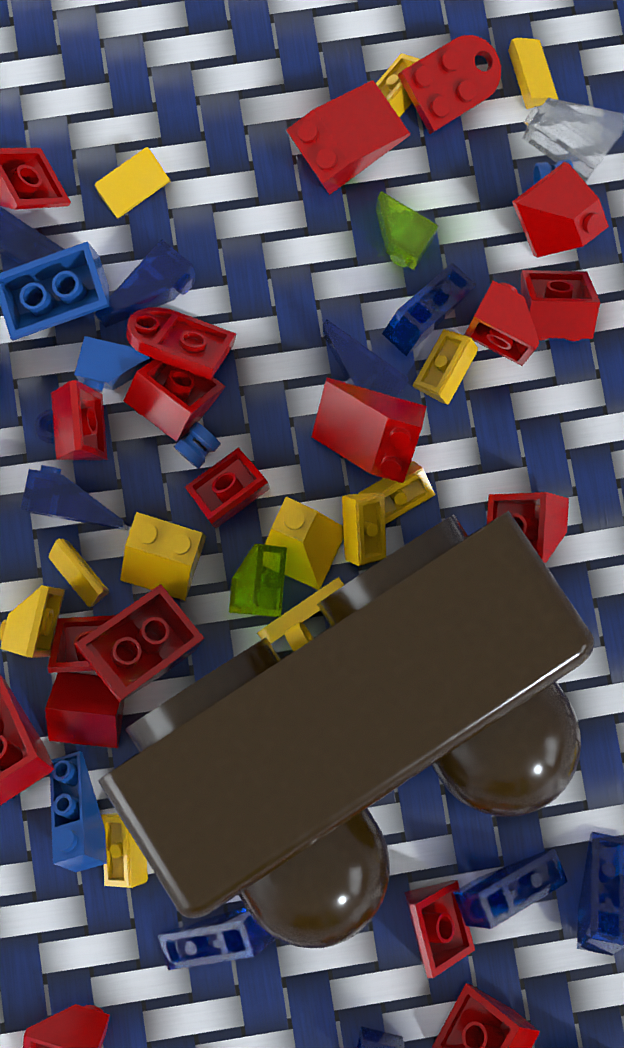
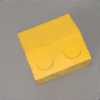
[120,512,206,601]

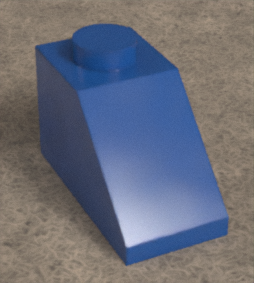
[74,336,154,392]

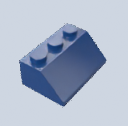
[0,241,110,341]

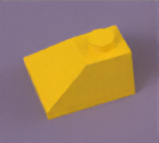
[258,497,344,590]
[0,585,65,658]

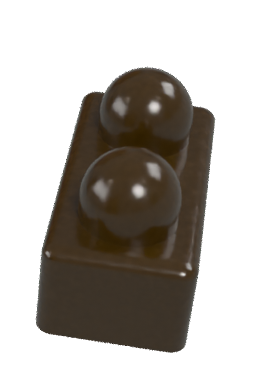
[98,511,594,948]

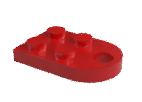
[397,35,501,134]
[126,307,236,380]

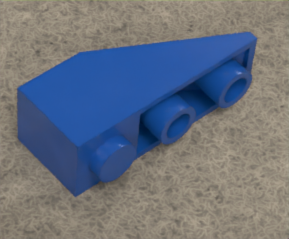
[50,751,107,872]

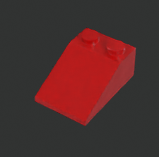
[286,80,410,195]
[311,377,427,484]
[75,584,204,702]
[0,675,54,805]

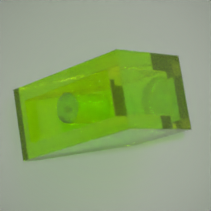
[376,191,438,270]
[229,544,287,617]

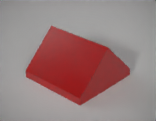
[51,380,108,460]
[185,447,270,529]
[48,615,115,673]
[45,672,125,748]
[405,880,475,978]

